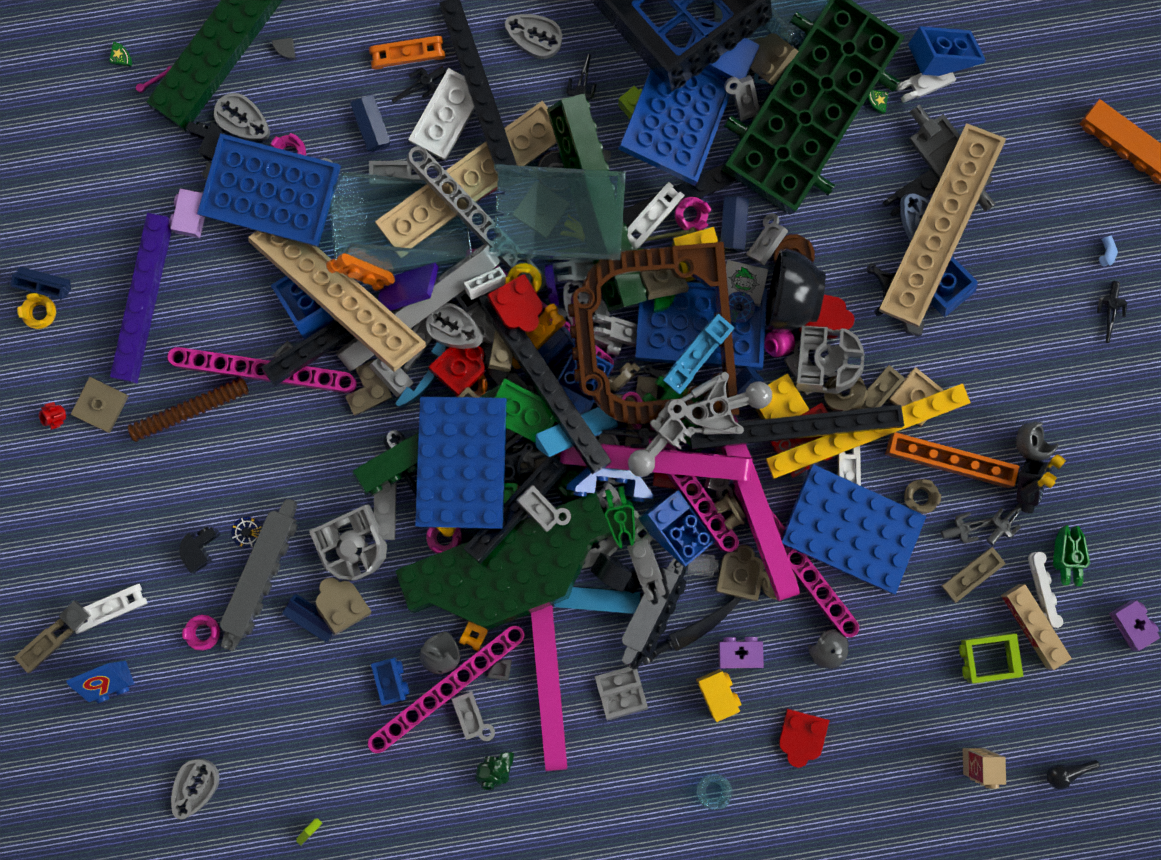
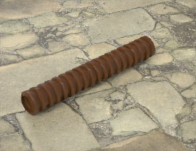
[127,377,249,442]

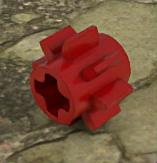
[39,402,66,430]

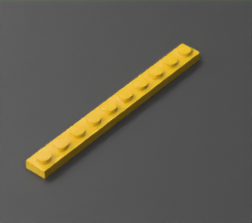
[765,383,971,479]

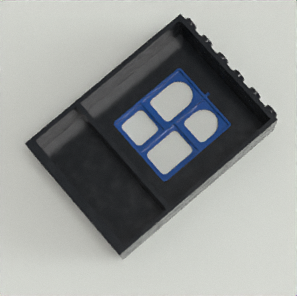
[591,0,772,92]

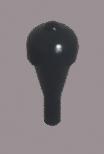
[1047,760,1100,790]

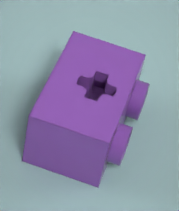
[1109,600,1160,651]
[718,637,764,668]

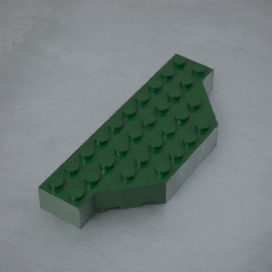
[395,492,613,630]

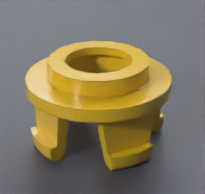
[505,263,542,293]
[17,293,56,329]

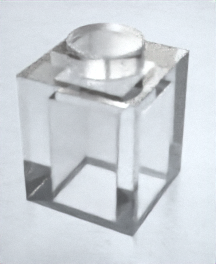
[687,554,719,577]

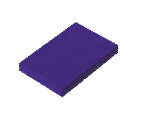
[378,262,439,311]

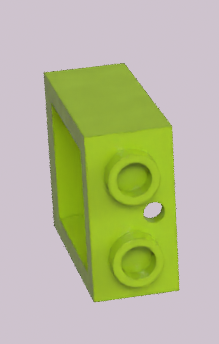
[959,633,1024,684]

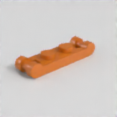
[369,36,445,70]
[326,253,395,291]

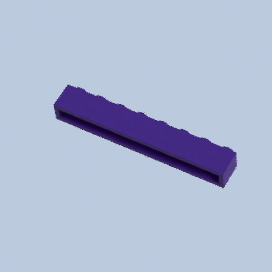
[110,213,172,384]

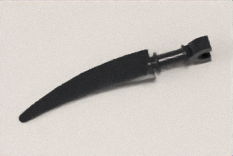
[643,597,742,665]

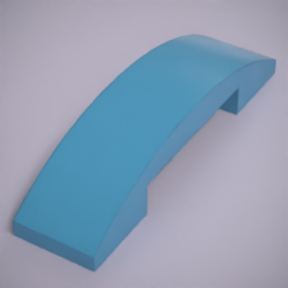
[663,314,734,394]
[395,342,448,408]

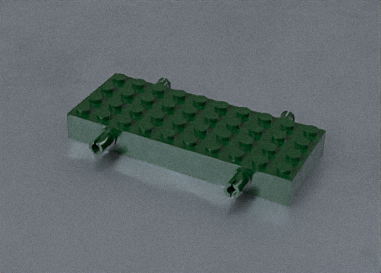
[721,0,905,215]

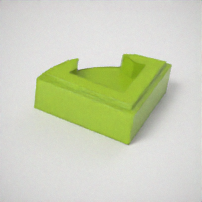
[296,818,322,846]

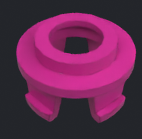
[271,133,306,156]
[675,197,711,231]
[426,527,462,554]
[182,615,220,650]

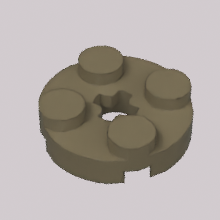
[609,363,641,394]
[824,376,868,412]

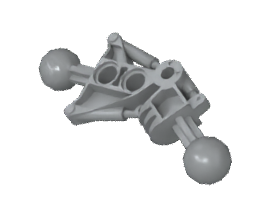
[628,372,772,477]

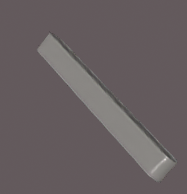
[406,146,546,290]
[336,244,500,371]

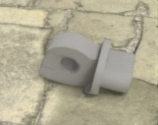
[594,335,623,356]

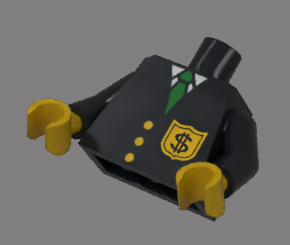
[1016,455,1066,513]

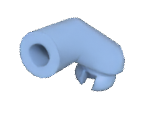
[1099,235,1118,267]

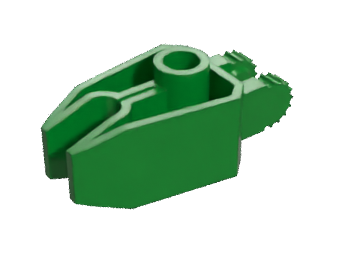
[603,486,635,548]
[1053,525,1090,586]

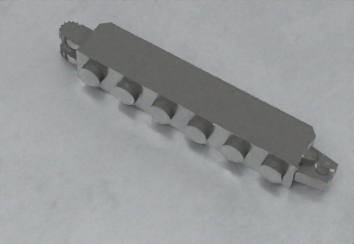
[220,499,298,651]

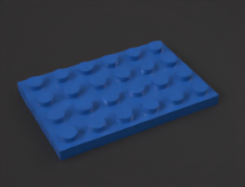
[618,69,735,186]
[197,133,341,247]
[635,282,767,370]
[415,397,507,529]
[781,464,926,595]

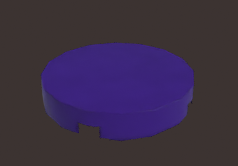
[544,264,559,306]

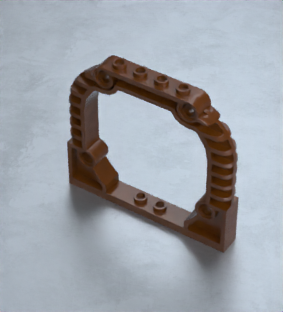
[568,242,739,424]

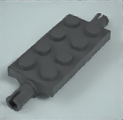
[909,104,996,212]

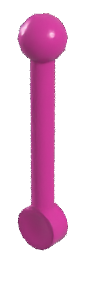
[136,66,172,93]

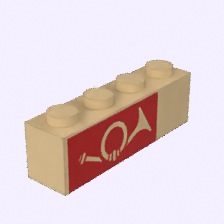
[1001,584,1072,670]
[963,748,1006,789]

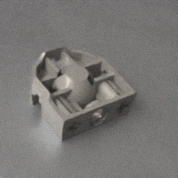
[797,326,865,394]
[309,505,387,581]

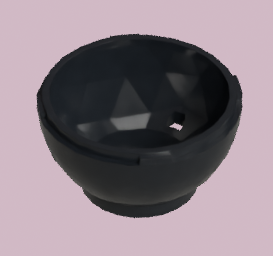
[766,248,826,333]

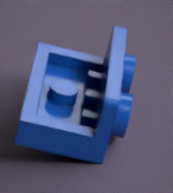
[371,657,410,706]

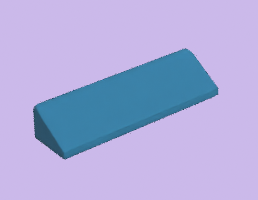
[536,407,618,457]
[554,587,640,614]

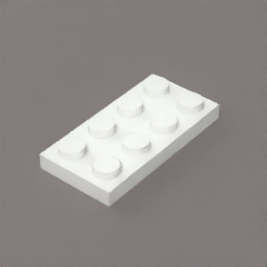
[408,68,475,161]

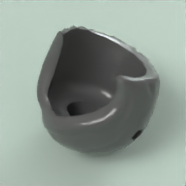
[1015,421,1059,461]
[808,630,849,669]
[419,631,460,674]

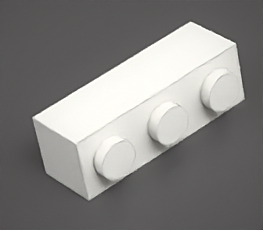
[464,267,506,300]

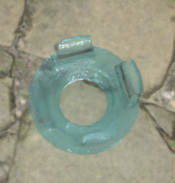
[696,773,732,810]

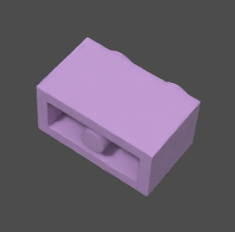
[169,189,205,238]

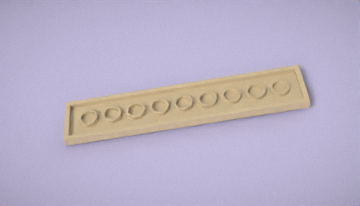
[375,101,557,257]
[879,123,1006,328]
[248,231,426,372]

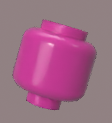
[764,331,795,358]

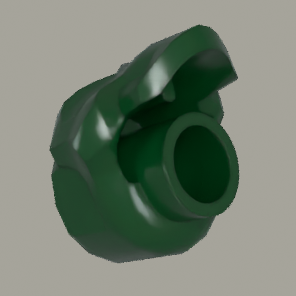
[556,466,584,504]
[475,752,514,791]

